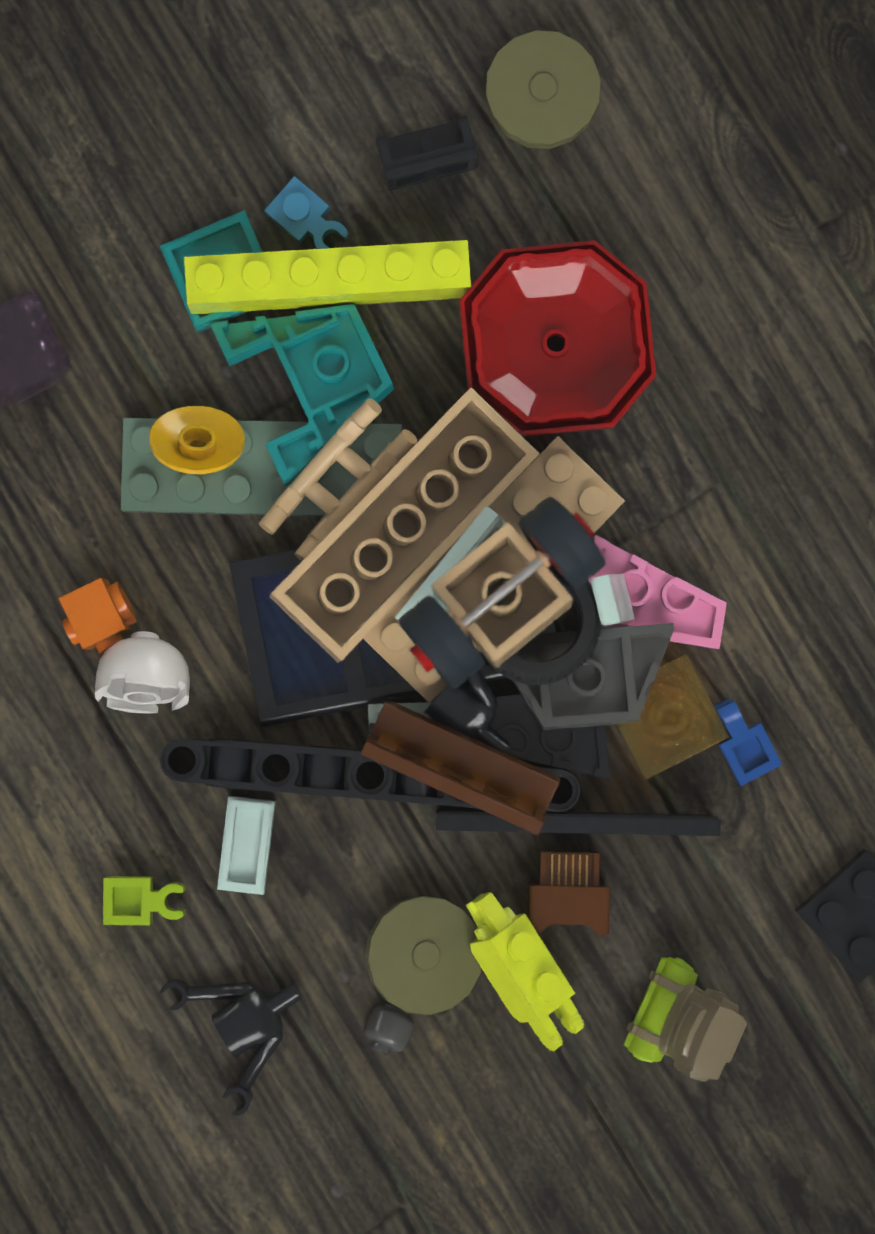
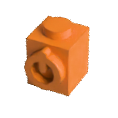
[58,578,137,654]

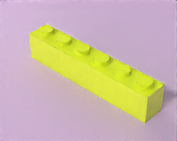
[184,240,471,314]

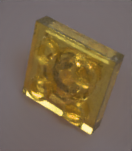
[616,654,729,780]

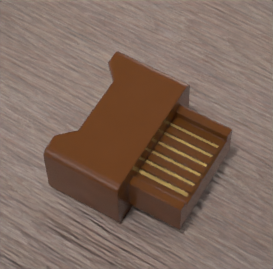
[527,850,610,935]

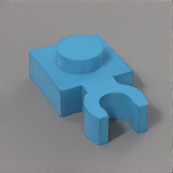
[264,176,349,249]

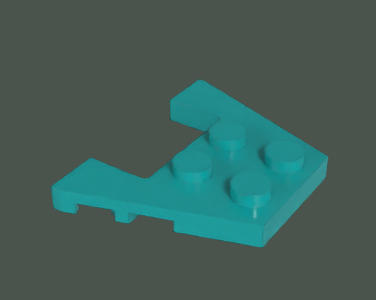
[211,304,394,485]

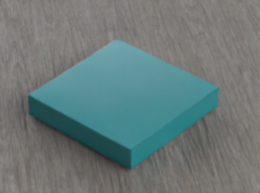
[160,210,262,333]

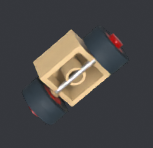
[398,496,606,689]

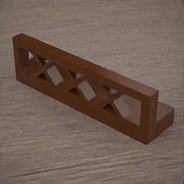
[361,699,560,835]

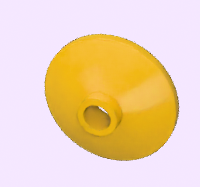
[149,406,245,474]

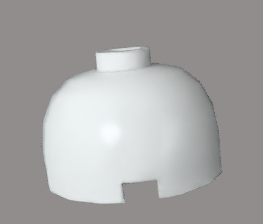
[95,631,190,714]

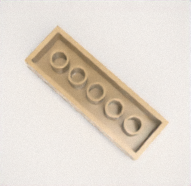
[270,387,540,662]

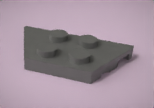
[512,623,674,730]

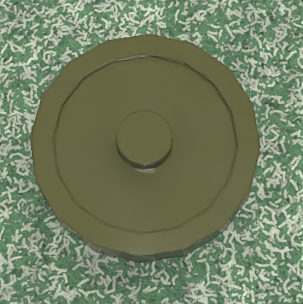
[485,30,601,149]
[365,895,481,1015]

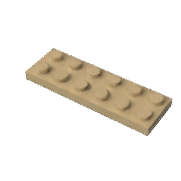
[363,436,625,703]

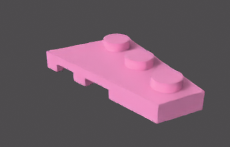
[588,535,727,649]

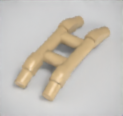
[258,398,417,561]

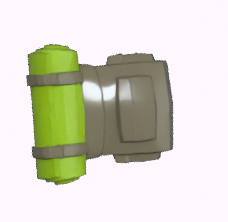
[623,957,747,1082]

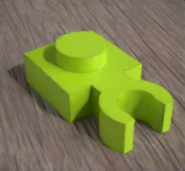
[103,876,186,925]

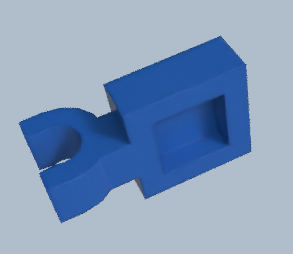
[712,698,782,786]

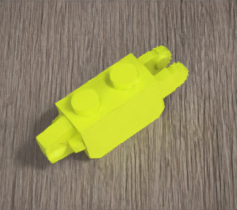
[466,892,585,1052]

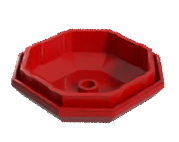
[459,240,656,437]

